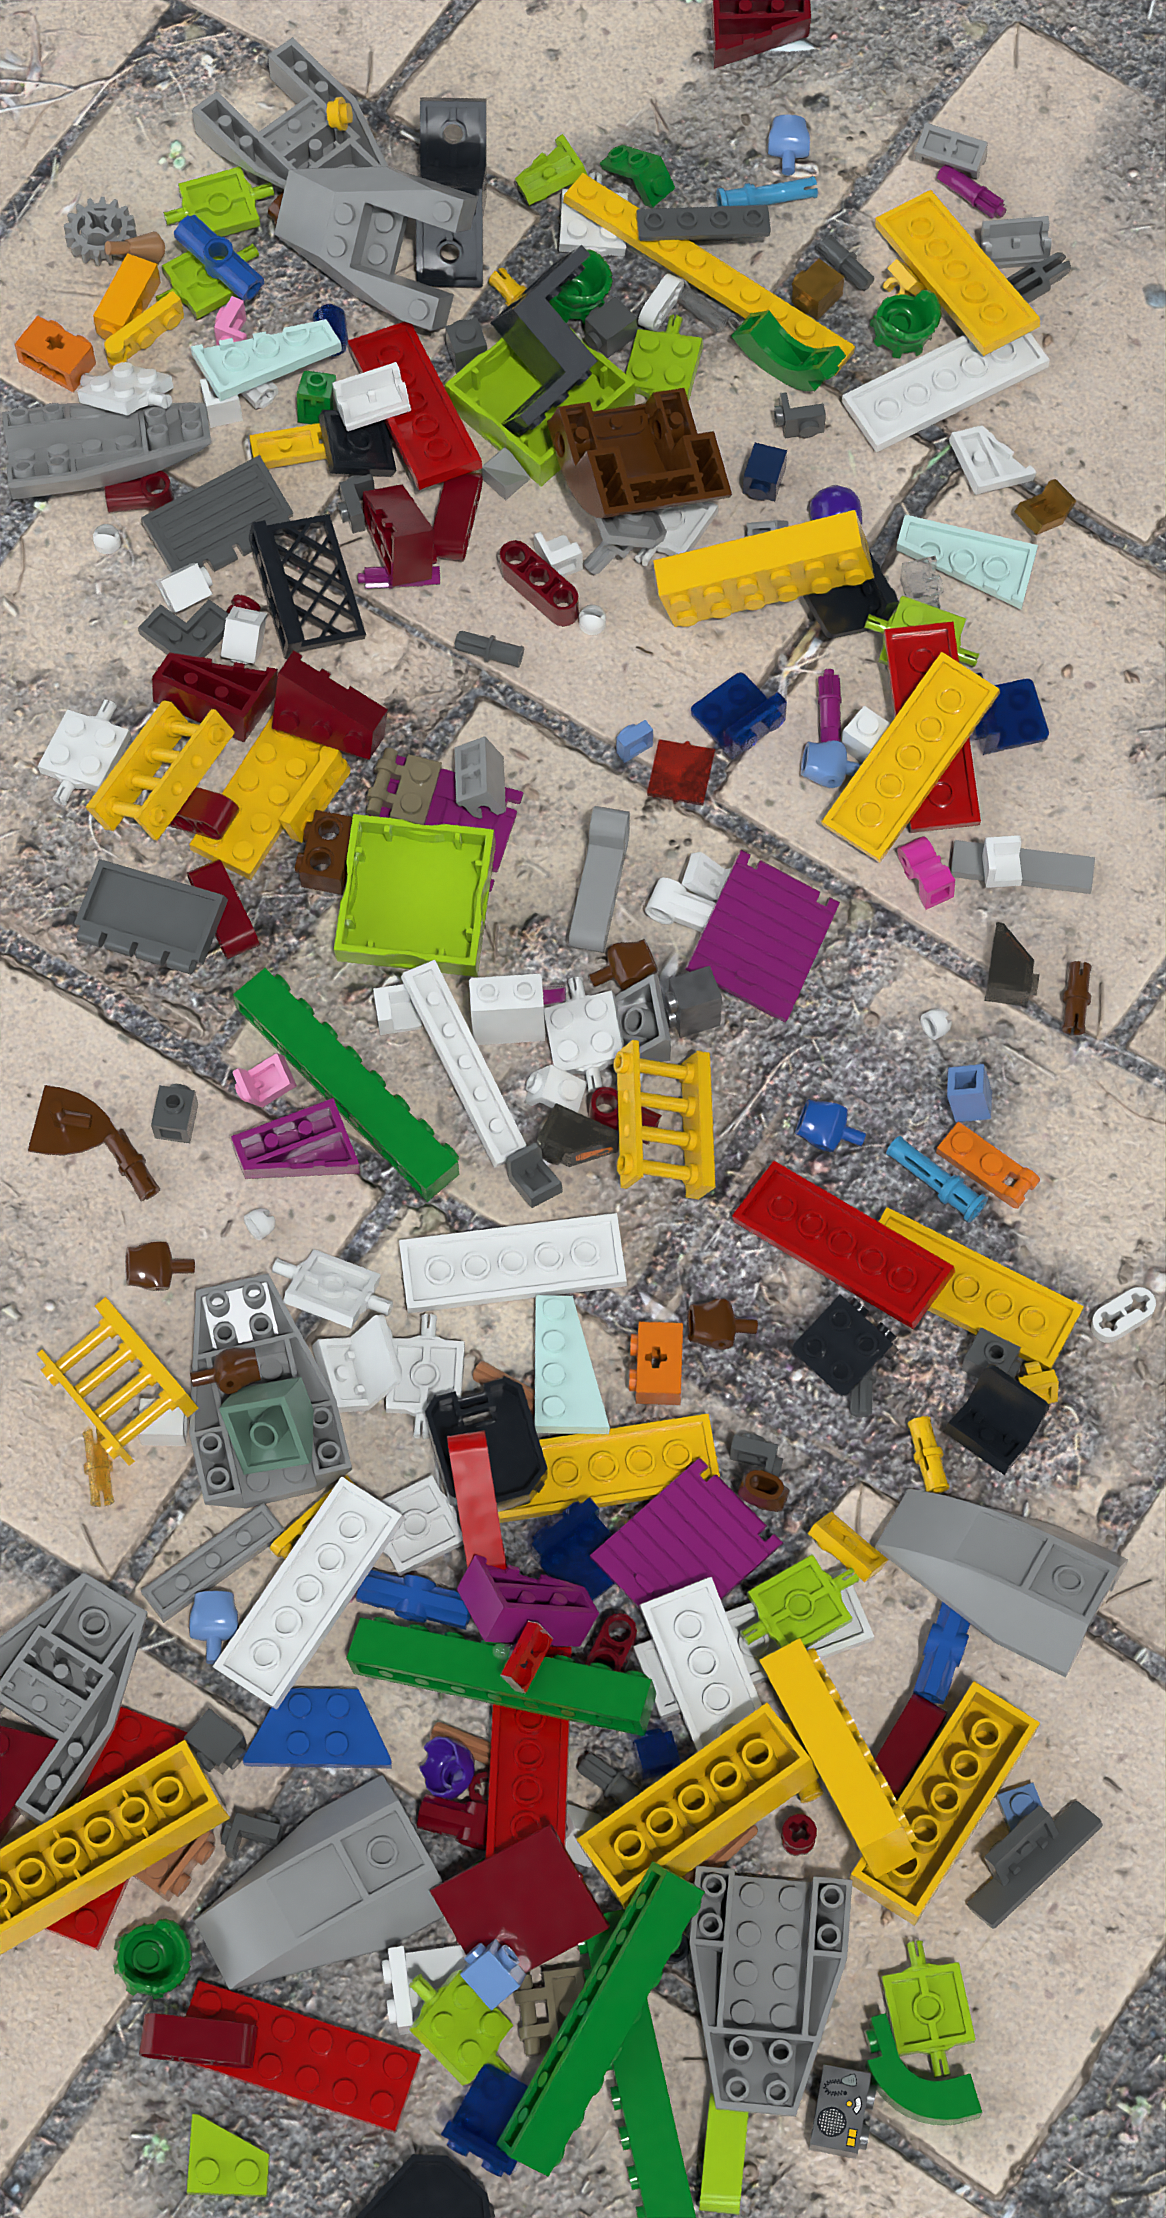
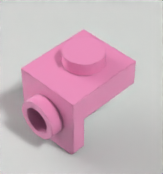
[214,296,247,345]
[233,1053,297,1108]

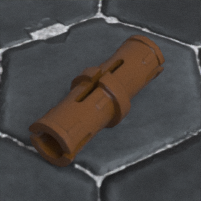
[1062,961,1092,1035]
[104,1129,160,1201]

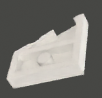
[949,425,1036,495]

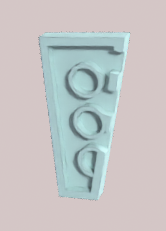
[191,319,342,402]
[896,515,1038,610]
[534,1295,610,1434]

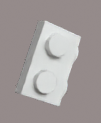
[312,1315,402,1413]
[382,1945,467,2035]

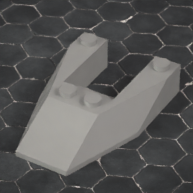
[192,37,388,189]
[274,166,478,331]
[0,1572,148,1826]

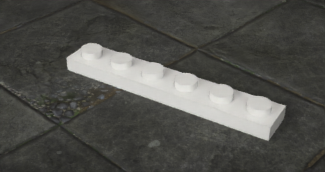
[401,960,527,1168]

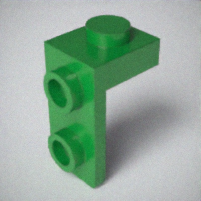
[600,145,675,208]

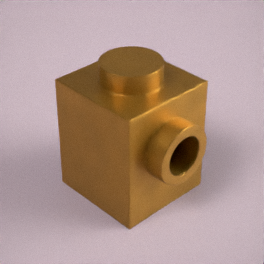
[792,258,844,320]

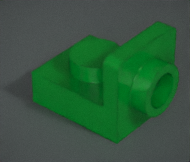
[297,370,336,424]

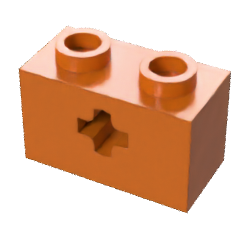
[14,315,96,393]
[629,1322,683,1405]

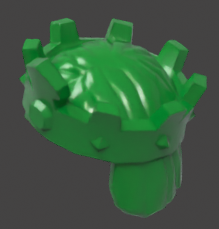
[549,249,613,325]
[870,290,942,359]
[113,1918,192,2000]

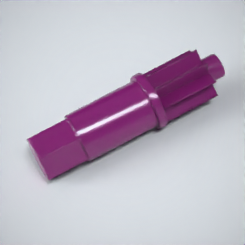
[937,164,1007,218]
[358,566,440,589]
[818,669,842,742]

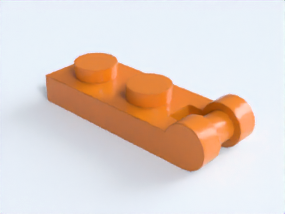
[936,1121,1040,1209]

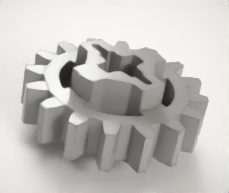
[64,197,137,266]

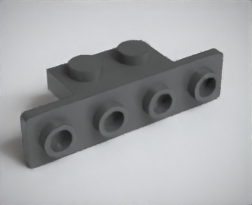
[636,205,771,241]
[967,1801,1103,1929]

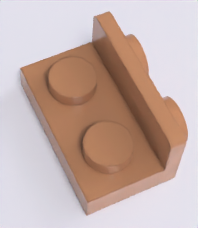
[133,1831,216,1902]

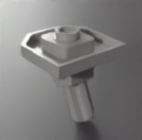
[584,510,667,575]

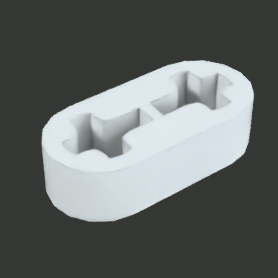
[638,273,684,331]
[1091,1287,1156,1343]

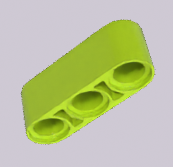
[699,2093,749,2215]

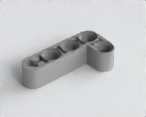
[569,806,630,953]

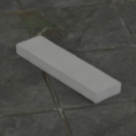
[951,840,1095,894]
[141,1502,285,1623]

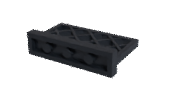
[249,514,366,659]

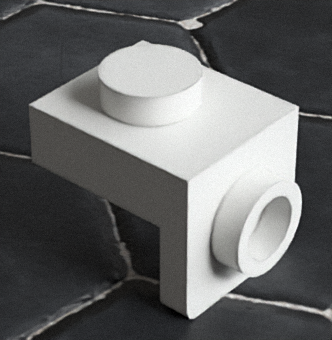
[682,852,731,903]
[525,1065,587,1117]

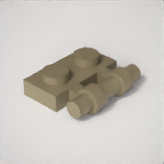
[366,748,442,825]
[514,1966,584,2057]

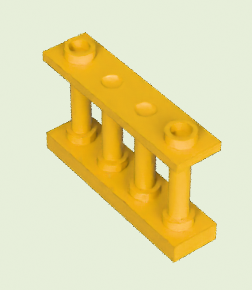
[85,701,235,841]
[614,1040,716,1200]
[37,1297,199,1466]

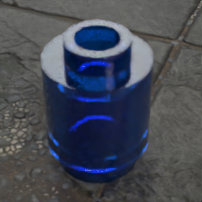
[312,304,349,357]

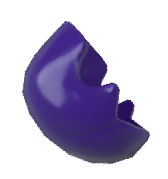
[810,485,862,525]
[419,1736,475,1799]

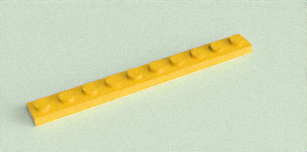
[563,173,855,376]

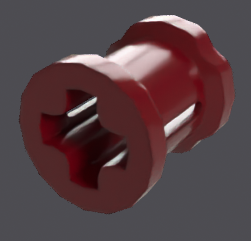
[781,1814,817,1856]

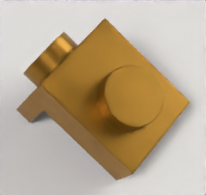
[1014,479,1076,535]

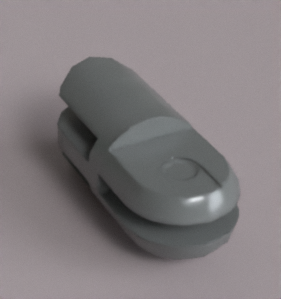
[1007,252,1071,304]

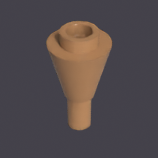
[105,231,165,264]

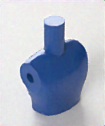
[795,1099,866,1152]

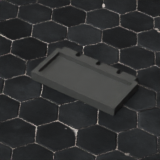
[141,455,293,573]
[74,859,228,975]

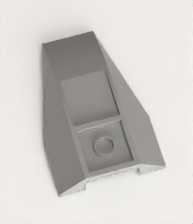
[2,402,211,500]
[189,1273,352,1509]
[875,1489,1129,1678]
[194,1775,444,1991]
[689,1866,853,2117]

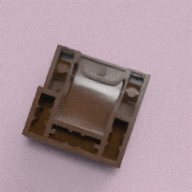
[547,388,732,518]

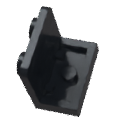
[803,551,899,639]
[792,1294,900,1396]
[943,1364,1049,1475]

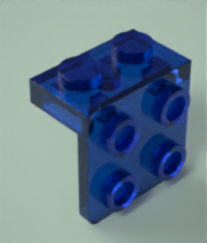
[691,672,787,760]
[972,672,1049,755]
[531,1497,615,1601]
[441,2063,529,2177]

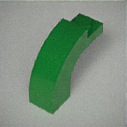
[731,310,846,391]
[864,2013,983,2126]

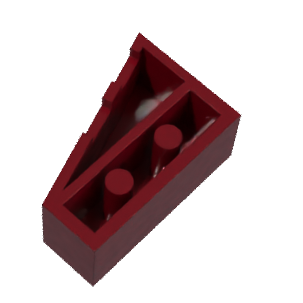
[711,0,811,69]
[363,484,437,587]
[272,650,388,760]
[152,652,278,742]
[0,1726,58,1843]

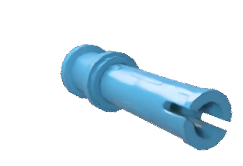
[716,176,818,206]
[886,1136,989,1223]

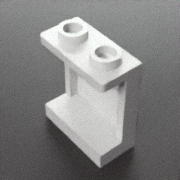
[469,974,545,1045]

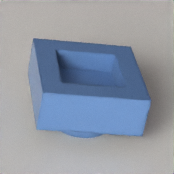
[616,720,653,763]
[996,1783,1043,1833]

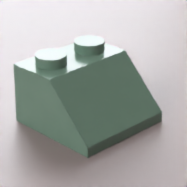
[219,1377,314,1475]

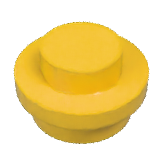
[326,97,353,131]

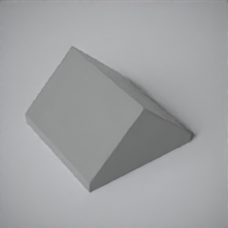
[615,974,671,1062]

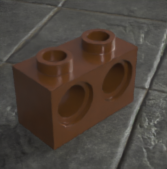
[295,810,353,895]

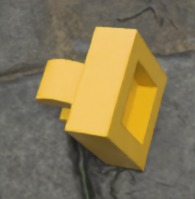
[883,259,928,296]
[1018,1361,1059,1404]

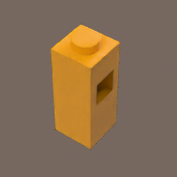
[93,253,161,340]

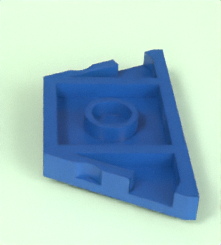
[243,1688,392,1769]

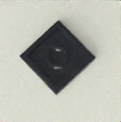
[318,410,397,477]

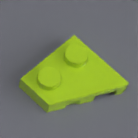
[515,134,588,205]
[187,2114,270,2197]

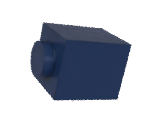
[743,442,787,502]

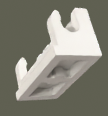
[332,362,411,431]

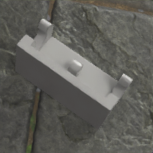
[914,123,988,179]
[980,216,1051,269]
[455,736,506,818]

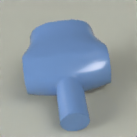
[768,115,810,176]
[801,740,862,788]
[189,1591,239,1664]

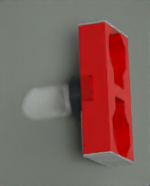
[492,1621,553,1694]

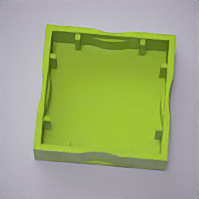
[444,328,635,487]
[334,814,496,977]

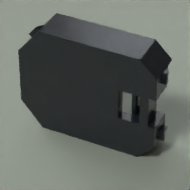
[425,1375,548,1512]
[356,2153,495,2218]

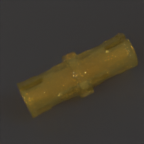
[82,1428,115,1507]

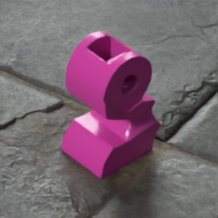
[897,836,956,910]

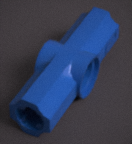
[174,214,264,301]
[356,1570,471,1630]
[913,1601,970,1705]

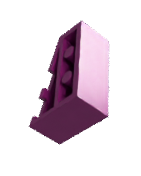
[231,1098,360,1179]
[457,1555,599,1647]

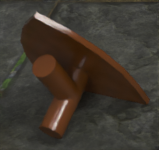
[28,1085,116,1156]

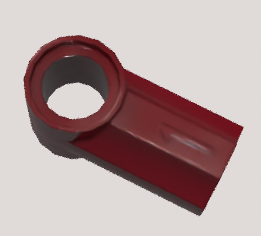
[105,470,175,513]
[588,1087,662,1145]
[416,1794,488,1850]

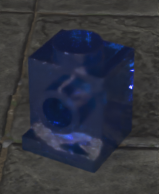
[632,1728,680,1780]

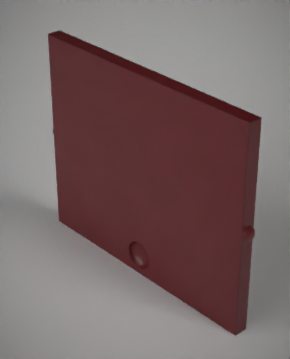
[430,1824,610,1973]

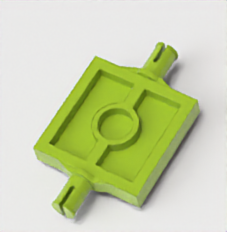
[163,166,275,237]
[156,235,259,320]
[626,315,703,401]
[864,595,979,667]
[740,1554,859,1648]
[881,1941,976,2078]
[409,1969,513,2086]

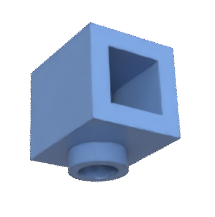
[947,1064,992,1122]
[460,1939,527,2011]

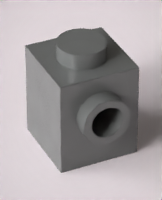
[584,297,637,358]
[445,317,487,374]
[151,1084,198,1144]
[962,1328,1023,1379]
[184,1709,247,1775]

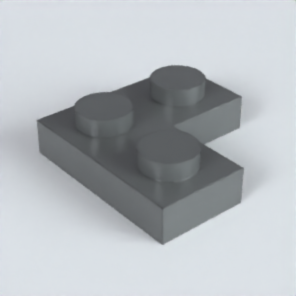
[138,599,229,658]

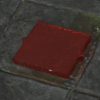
[647,739,715,806]

